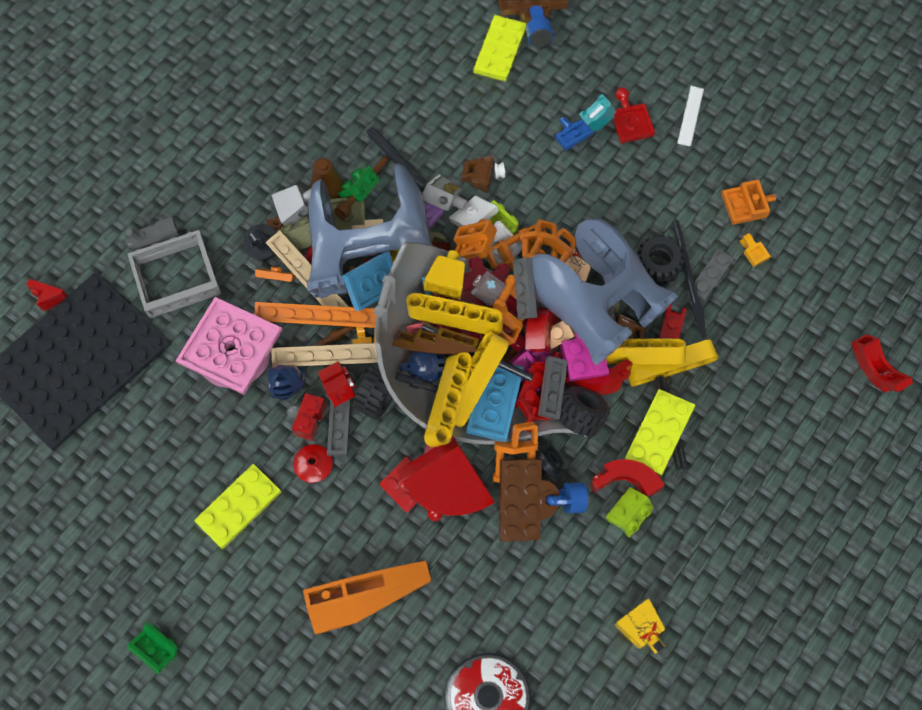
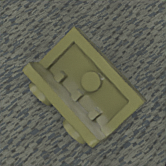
[280,216,312,251]

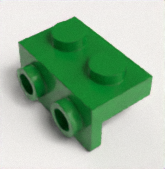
[338,166,380,203]
[127,622,178,675]

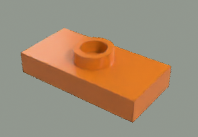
[255,267,296,282]

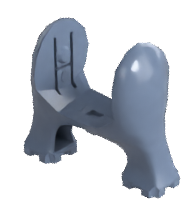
[307,163,433,298]
[532,219,678,366]

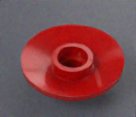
[293,444,333,483]

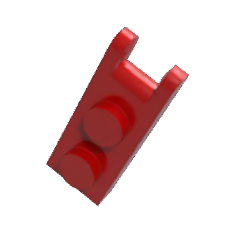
[659,304,687,339]

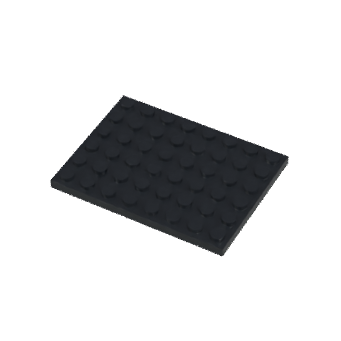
[0,272,171,451]

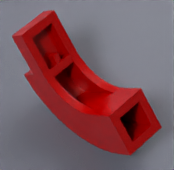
[526,308,561,352]
[851,334,913,393]
[566,359,633,395]
[590,459,665,498]

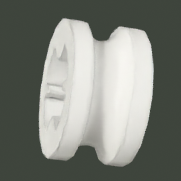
[494,162,505,179]

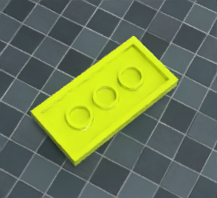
[474,15,527,82]
[625,389,695,476]
[194,464,281,550]

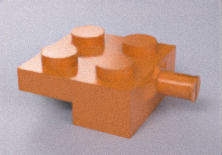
[721,180,776,225]
[453,219,497,260]

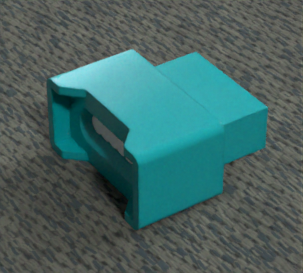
[579,94,616,132]

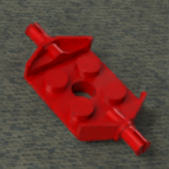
[516,351,569,432]

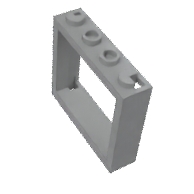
[127,230,222,318]

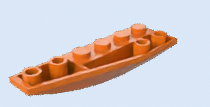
[303,561,431,635]

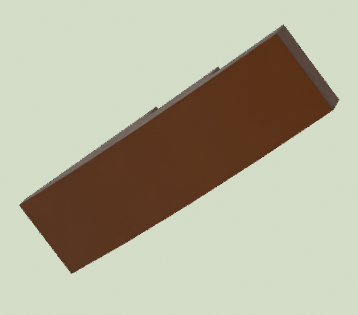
[392,328,479,354]

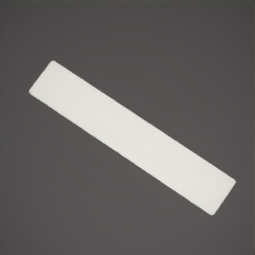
[678,86,704,146]

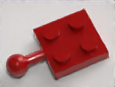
[612,87,655,144]
[379,456,443,521]

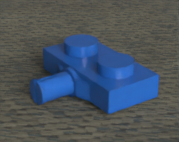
[555,116,594,151]

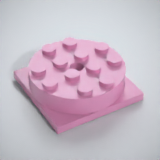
[176,297,283,395]

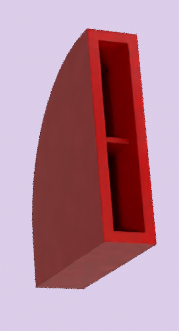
[397,436,495,516]

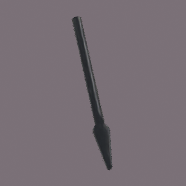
[672,220,706,339]

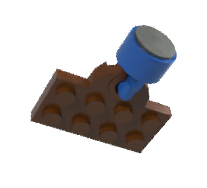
[498,0,568,47]
[499,458,589,542]

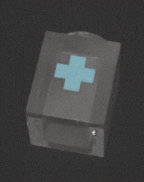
[471,271,506,306]

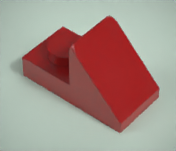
[26,279,68,311]

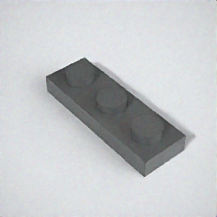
[688,249,734,303]
[513,257,537,320]
[538,356,568,420]
[327,400,351,456]

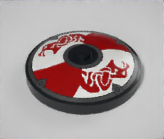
[446,653,531,710]

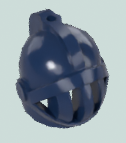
[399,351,446,383]
[268,365,306,400]

